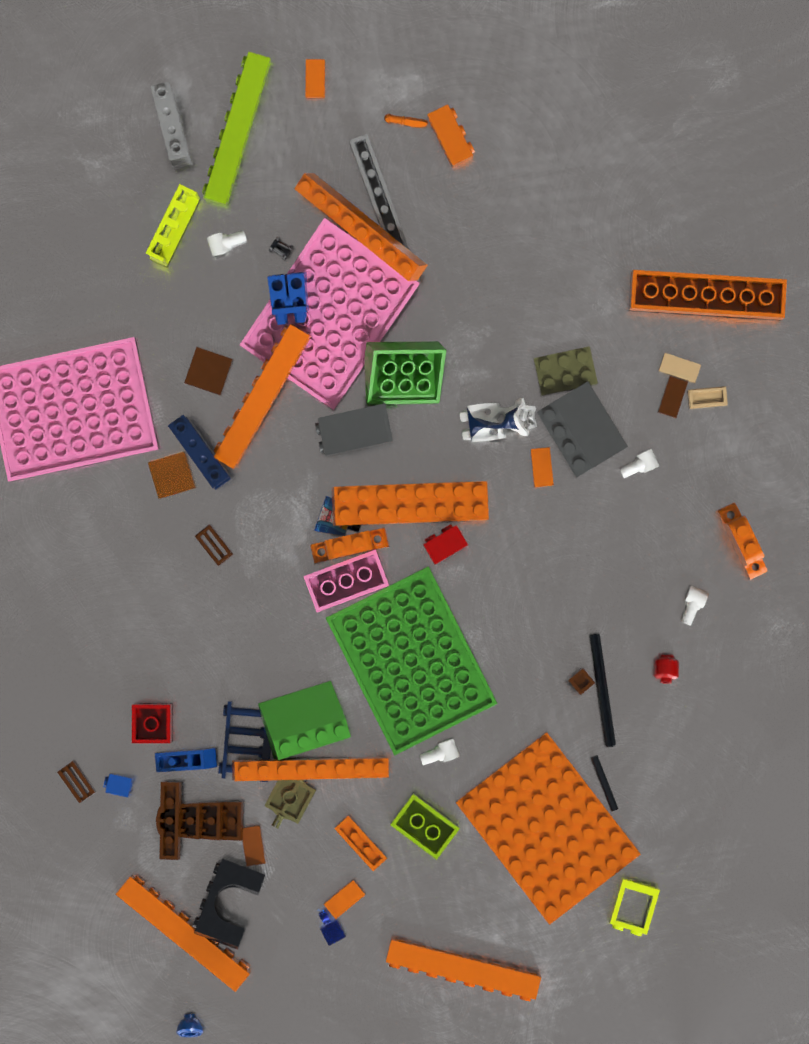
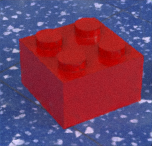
[423,524,468,565]
[132,704,172,743]

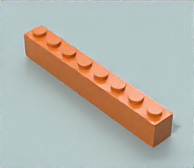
[294,173,428,281]
[213,324,312,469]
[232,757,389,781]
[115,875,251,992]
[386,938,541,1001]

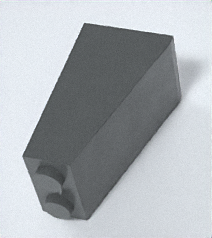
[315,403,393,457]

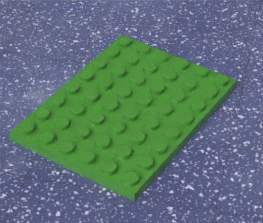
[326,566,497,756]

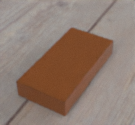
[243,825,266,867]

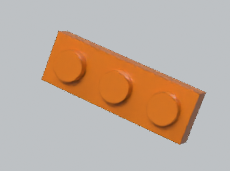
[334,815,387,871]

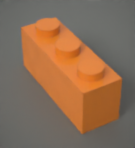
[427,104,475,168]

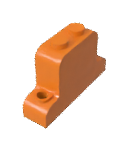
[716,503,768,580]
[310,528,389,564]

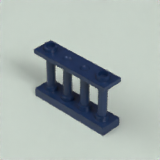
[168,414,231,490]
[218,701,271,782]

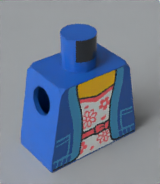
[314,496,361,536]

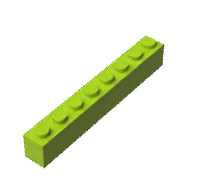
[202,52,271,207]

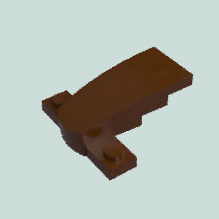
[156,781,243,860]

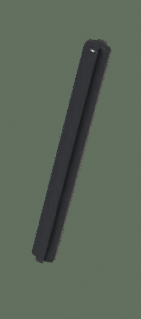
[589,633,616,747]

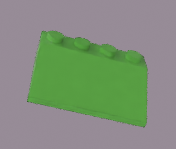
[364,341,446,405]
[258,681,351,760]

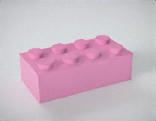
[303,550,389,612]

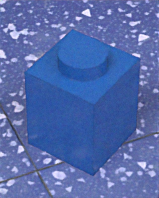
[103,773,134,797]

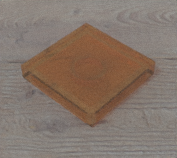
[148,451,196,499]

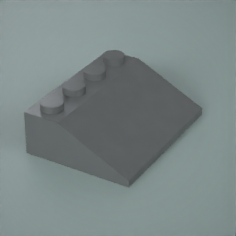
[537,381,628,478]

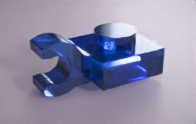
[319,910,346,946]

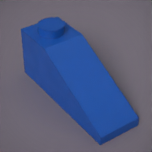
[155,748,217,772]

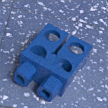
[267,272,309,325]

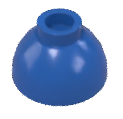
[176,1014,203,1037]

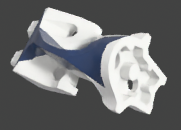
[460,398,537,442]

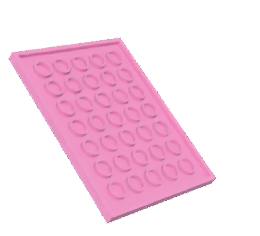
[240,218,420,410]
[0,337,159,482]

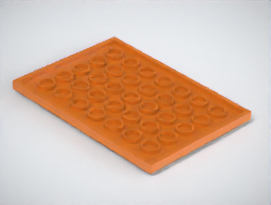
[456,732,641,925]

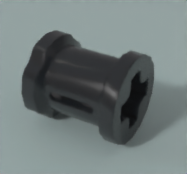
[269,236,294,261]

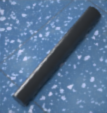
[591,755,619,812]

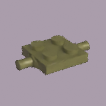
[264,780,316,829]

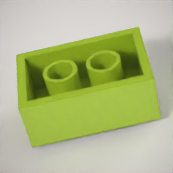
[390,793,460,860]

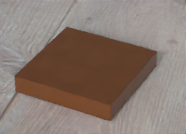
[184,347,233,396]

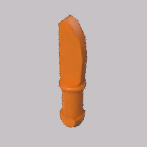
[384,114,428,128]

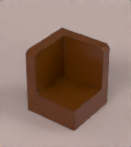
[568,668,595,695]

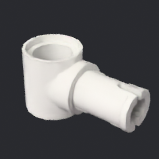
[207,230,247,256]
[620,449,660,478]
[681,585,709,626]
[420,738,460,765]

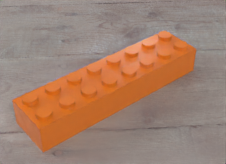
[629,270,787,320]
[332,481,489,526]

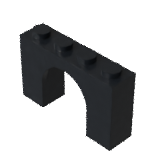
[192,859,265,950]

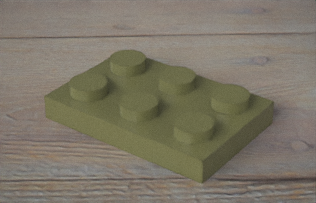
[533,346,598,396]

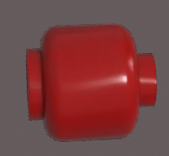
[654,655,679,684]

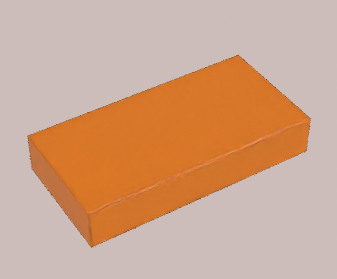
[305,59,325,99]
[530,447,554,487]
[323,880,365,919]

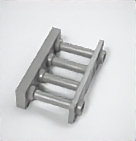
[150,81,192,167]

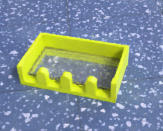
[146,184,200,267]

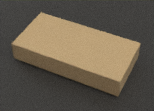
[659,353,701,383]
[687,386,728,409]

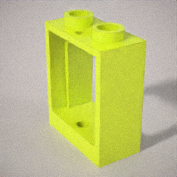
[609,878,660,936]

